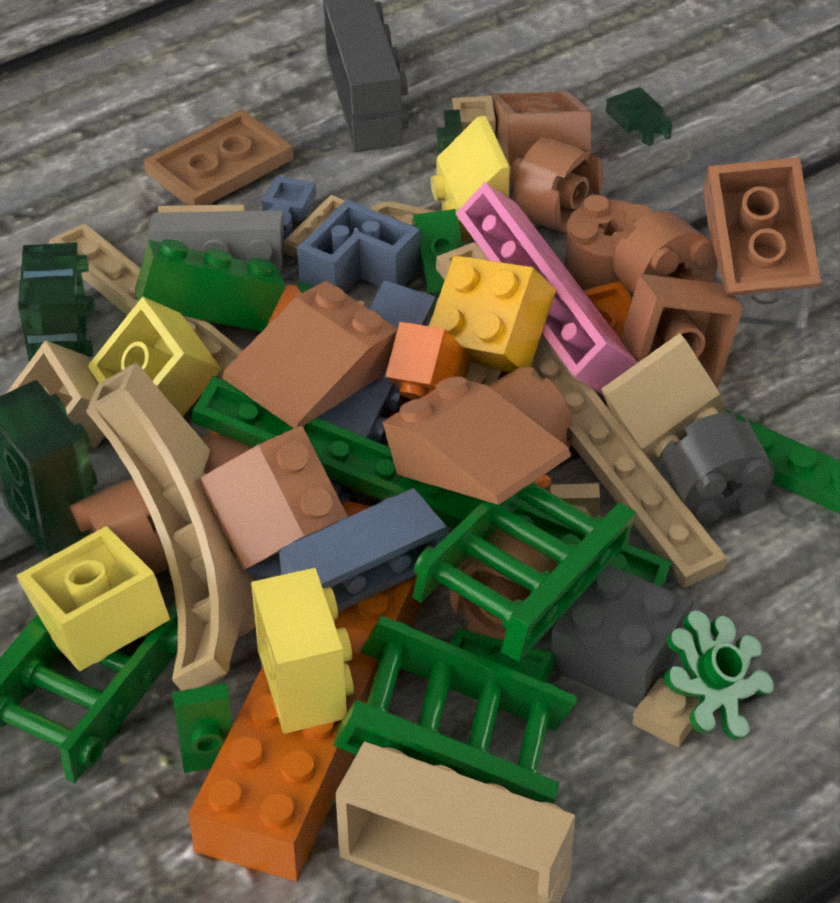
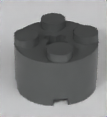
[661,412,775,526]

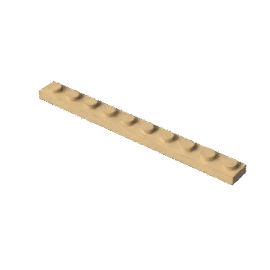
[436,242,727,589]

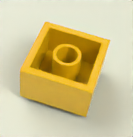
[429,255,556,372]

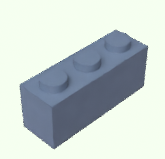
[279,488,447,612]

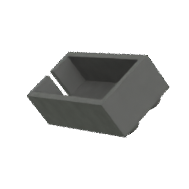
[323,0,408,152]

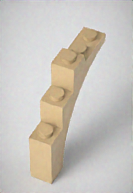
[86,362,256,690]

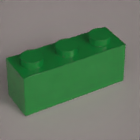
[135,239,285,332]

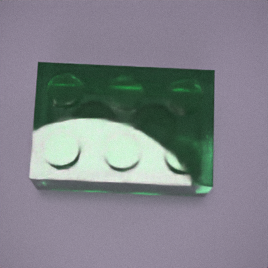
[0,379,98,559]

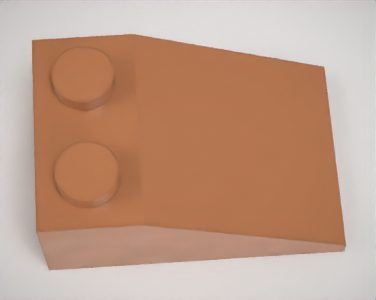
[490,91,591,164]
[703,157,821,296]
[222,280,398,429]
[382,377,571,505]

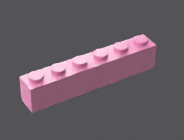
[455,182,638,395]

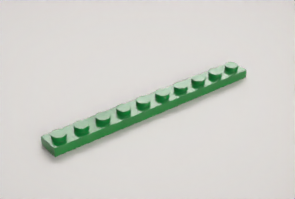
[191,376,672,587]

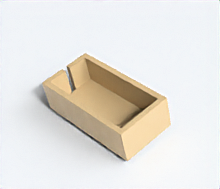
[336,741,575,903]

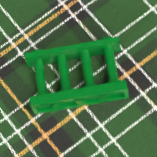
[412,480,637,662]
[0,602,178,783]
[333,615,577,804]

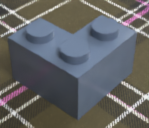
[297,199,420,294]

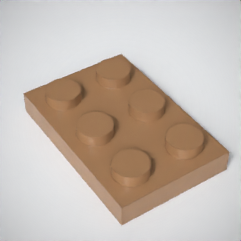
[144,109,294,205]

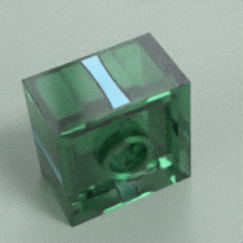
[18,242,95,361]

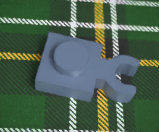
[262,176,316,239]

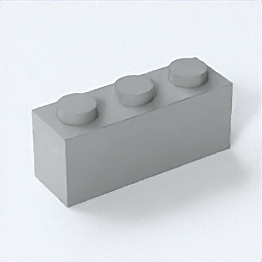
[148,211,284,270]

